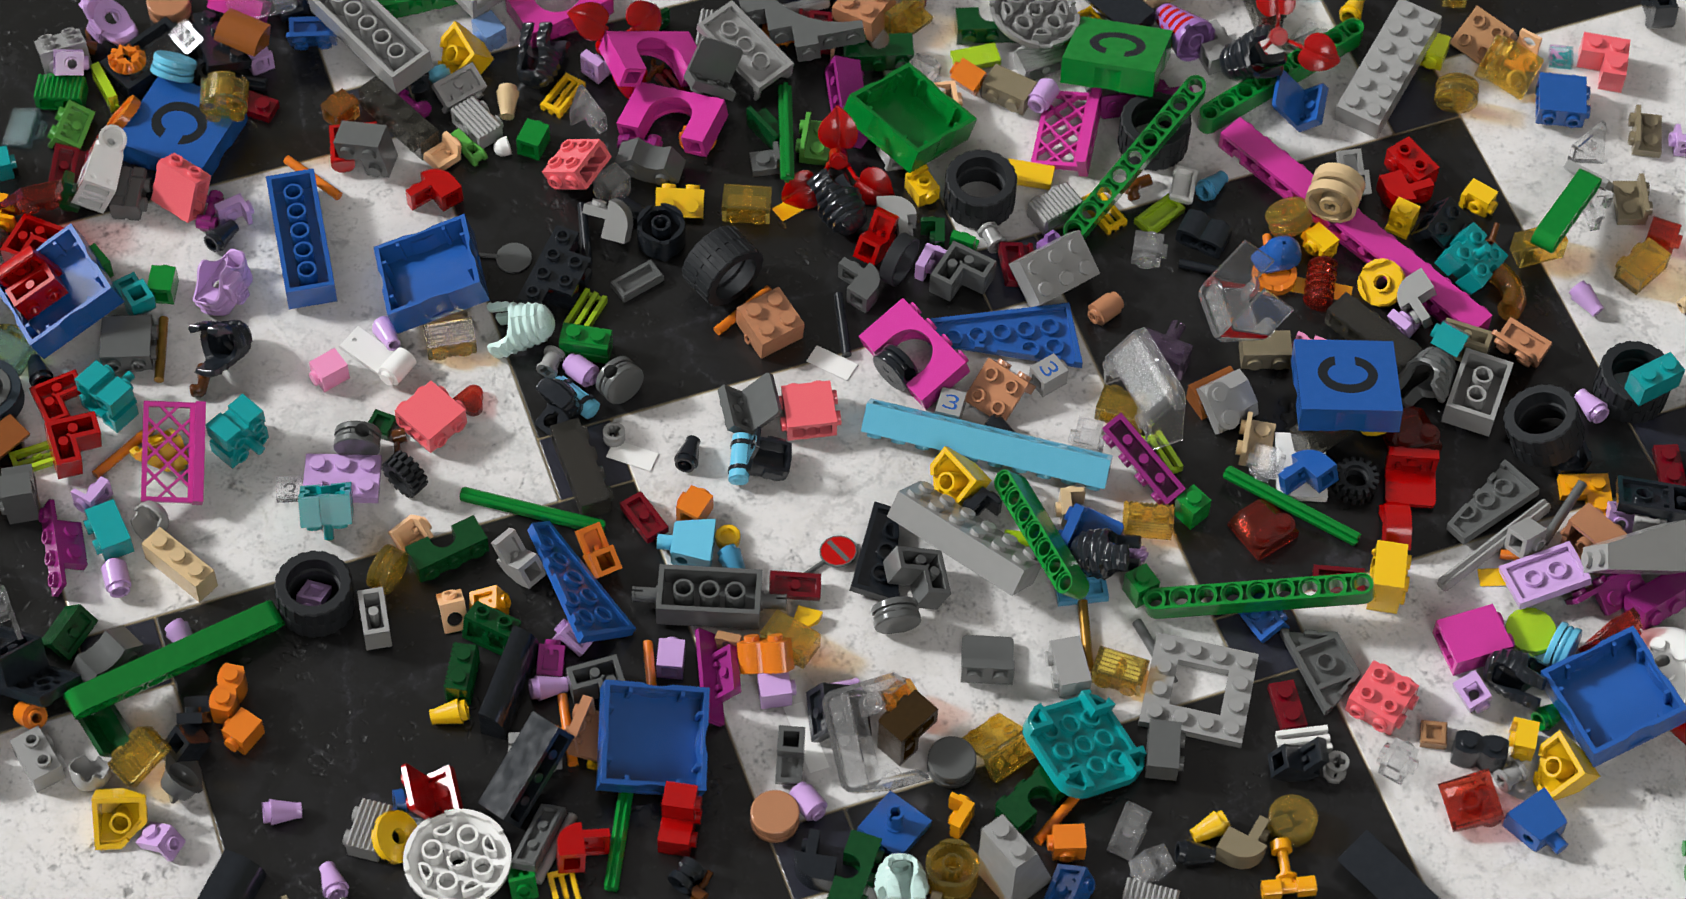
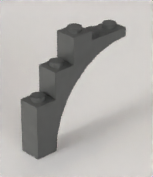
[739,0,866,62]

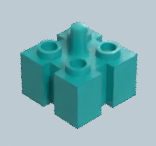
[1434,222,1509,296]
[75,360,139,433]
[205,393,269,469]
[298,482,354,540]

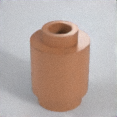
[1087,292,1124,326]

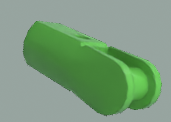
[451,128,488,167]

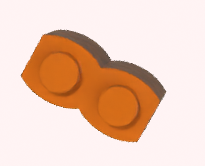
[737,633,795,674]
[209,663,248,725]

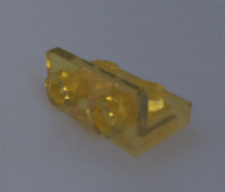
[884,0,933,35]

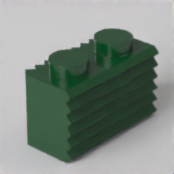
[443,642,480,705]

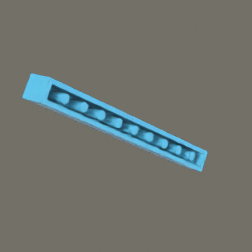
[861,398,1113,491]

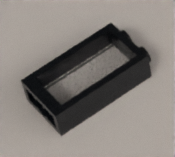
[99,17,198,99]

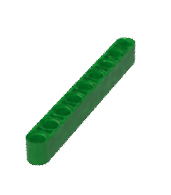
[1197,18,1364,134]
[1063,75,1206,240]
[1143,573,1375,619]
[63,600,285,720]

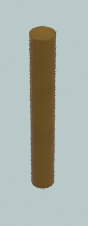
[154,316,169,383]
[1077,599,1094,671]

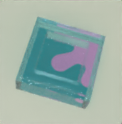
[1549,44,1574,70]

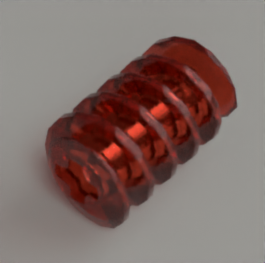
[1303,256,1338,311]

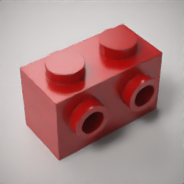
[1384,136,1440,184]
[5,262,69,321]

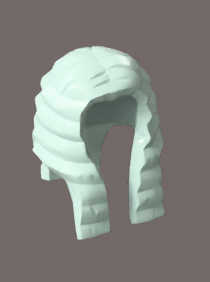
[487,301,555,359]
[874,853,929,899]

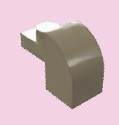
[1215,815,1271,869]

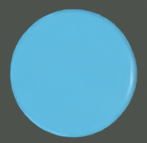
[150,50,197,83]
[1543,622,1583,665]

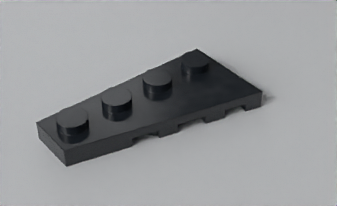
[192,10,252,74]
[849,502,900,601]

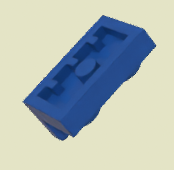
[1235,593,1290,643]
[1044,863,1095,899]

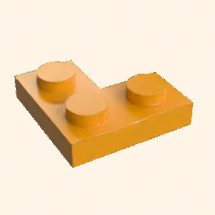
[1557,473,1613,516]

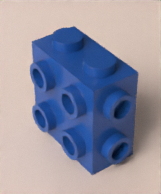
[1535,72,1591,128]

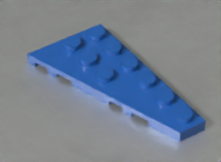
[928,303,1083,368]
[527,521,636,644]

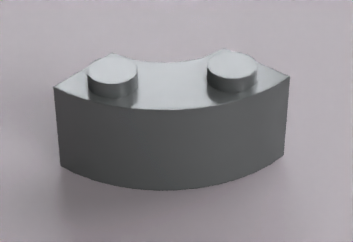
[614,137,686,186]
[70,625,143,683]

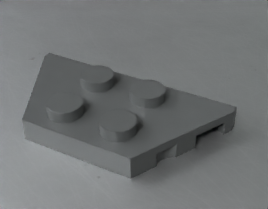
[1280,628,1361,716]

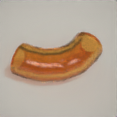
[1489,262,1527,321]

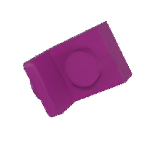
[536,639,567,677]

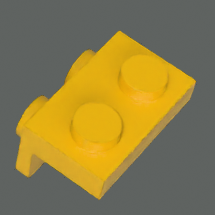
[655,183,705,219]

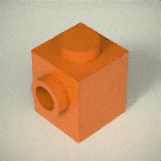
[950,58,988,96]
[676,485,713,521]
[222,707,265,755]
[1047,824,1087,863]

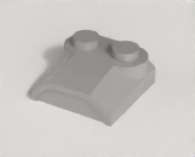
[1196,369,1259,434]

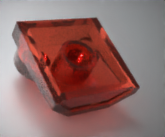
[0,179,64,216]
[1381,406,1443,452]
[1227,499,1299,561]
[1578,607,1643,653]
[1438,768,1505,832]

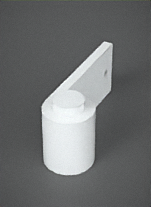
[339,326,417,386]

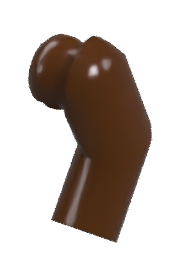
[1125,174,1153,202]
[190,363,210,398]

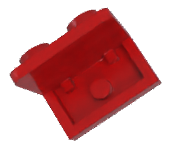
[1385,446,1440,508]
[401,763,464,820]

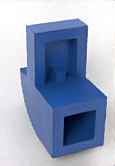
[1278,450,1339,495]

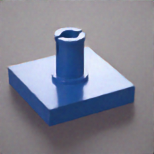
[857,790,932,855]

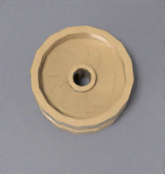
[1305,162,1366,223]

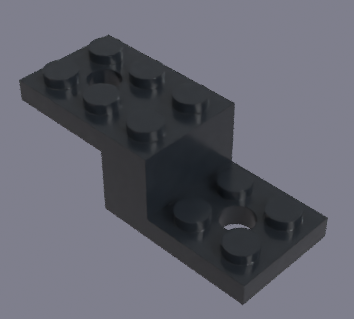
[1616,475,1686,524]
[0,625,83,707]

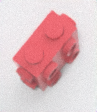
[542,139,612,190]
[151,153,211,223]
[779,380,841,441]
[394,381,467,453]
[1345,660,1420,736]

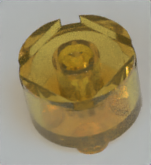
[199,71,249,122]
[925,838,980,899]

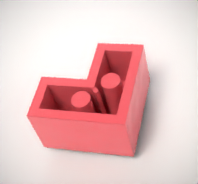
[1577,32,1630,93]

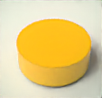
[715,524,741,549]

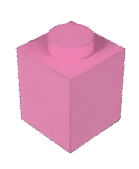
[309,348,350,392]

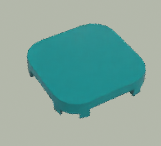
[1023,689,1147,799]

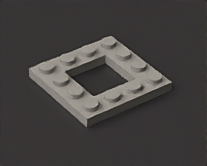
[1138,632,1259,748]

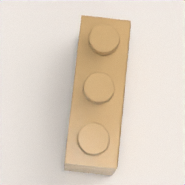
[141,527,218,603]

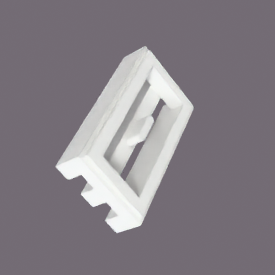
[1275,725,1333,752]

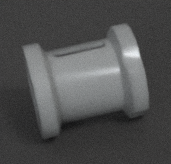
[977,221,1007,253]
[536,345,565,378]
[1322,751,1349,784]
[1493,759,1529,792]

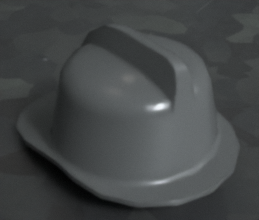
[160,752,203,804]

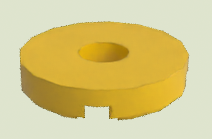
[1357,258,1406,307]
[371,810,417,864]

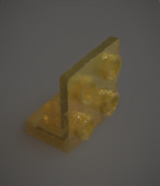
[1473,35,1544,100]
[962,713,1036,783]

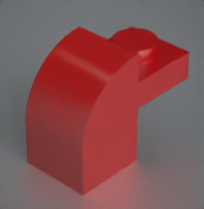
[405,169,463,212]
[1376,169,1435,209]
[853,207,900,266]
[1379,501,1412,550]
[556,822,610,874]

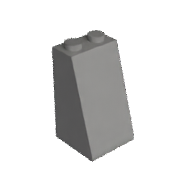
[1581,520,1686,575]
[977,814,1052,899]

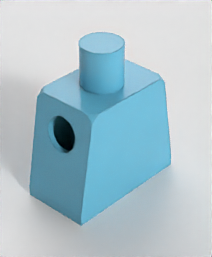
[657,519,716,567]

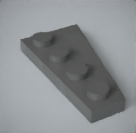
[1447,459,1540,545]

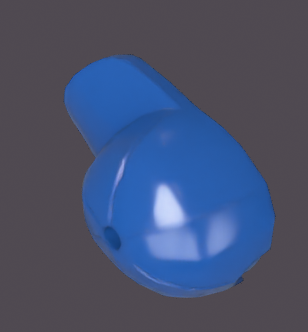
[1251,236,1302,274]

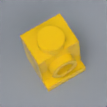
[904,164,940,207]
[1458,178,1498,218]
[1385,197,1421,240]
[1300,222,1340,266]
[1508,717,1540,761]

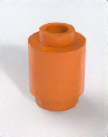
[13,701,48,729]

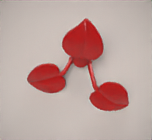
[567,0,662,100]
[1251,0,1340,72]
[782,106,895,209]

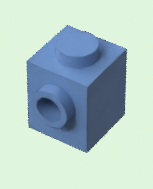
[471,10,507,52]

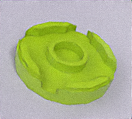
[1505,608,1556,656]

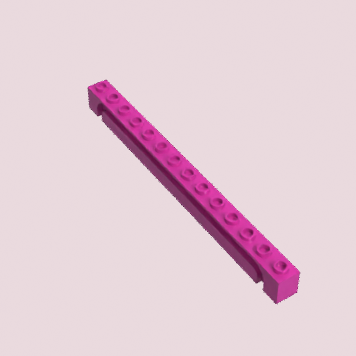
[1218,117,1492,330]

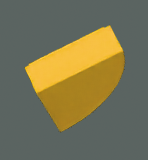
[791,605,823,632]

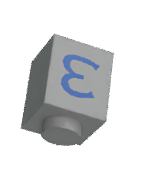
[1029,353,1069,397]
[935,387,967,419]

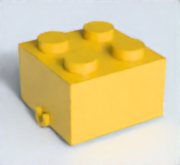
[1366,540,1412,614]

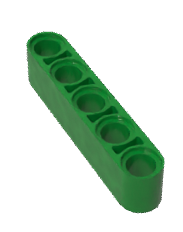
[1530,168,1602,254]

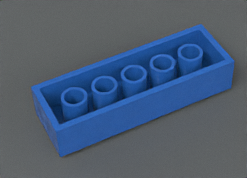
[266,168,337,309]

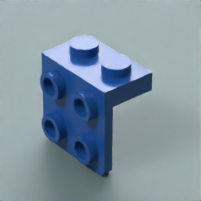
[286,16,338,50]
[1272,70,1329,133]
[1058,503,1124,549]

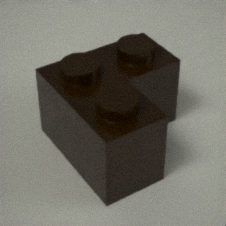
[877,689,938,766]

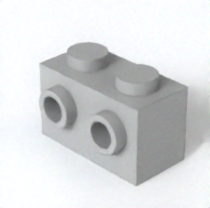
[9,726,66,793]

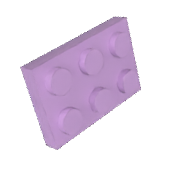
[303,454,383,503]
[1499,541,1591,610]

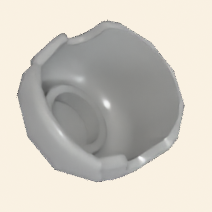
[131,500,169,540]
[68,755,113,791]

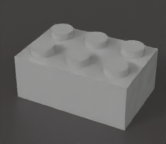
[1009,230,1100,307]
[1441,348,1514,437]

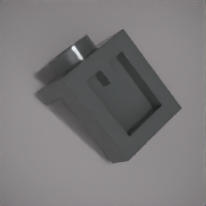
[749,141,780,177]

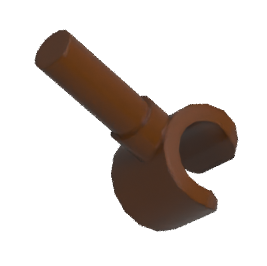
[85,29,98,56]
[645,58,665,82]
[1486,223,1500,245]
[392,428,407,453]
[691,870,713,899]

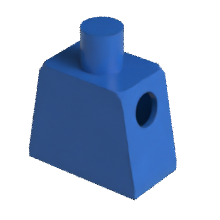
[1502,787,1568,854]

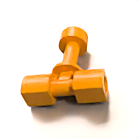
[1260,837,1317,899]

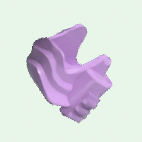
[79,0,139,47]
[193,249,253,316]

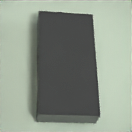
[610,259,664,303]

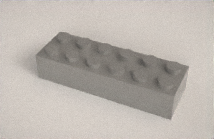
[308,0,434,94]
[1335,0,1442,139]
[887,480,1042,596]

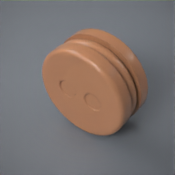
[146,0,192,25]
[750,790,800,843]

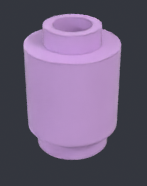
[1027,78,1060,113]
[562,353,599,387]
[101,558,132,598]
[789,781,827,821]

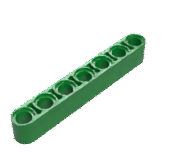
[994,469,1089,600]

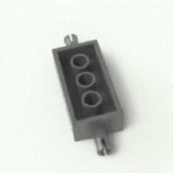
[632,564,787,630]

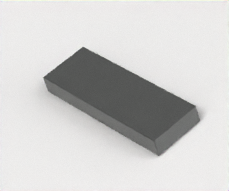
[511,803,567,872]

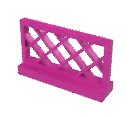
[1031,88,1102,177]
[141,401,206,505]

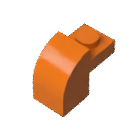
[575,522,622,578]

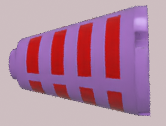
[1155,3,1215,62]

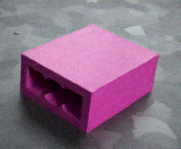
[1432,604,1515,676]

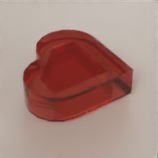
[453,385,483,417]

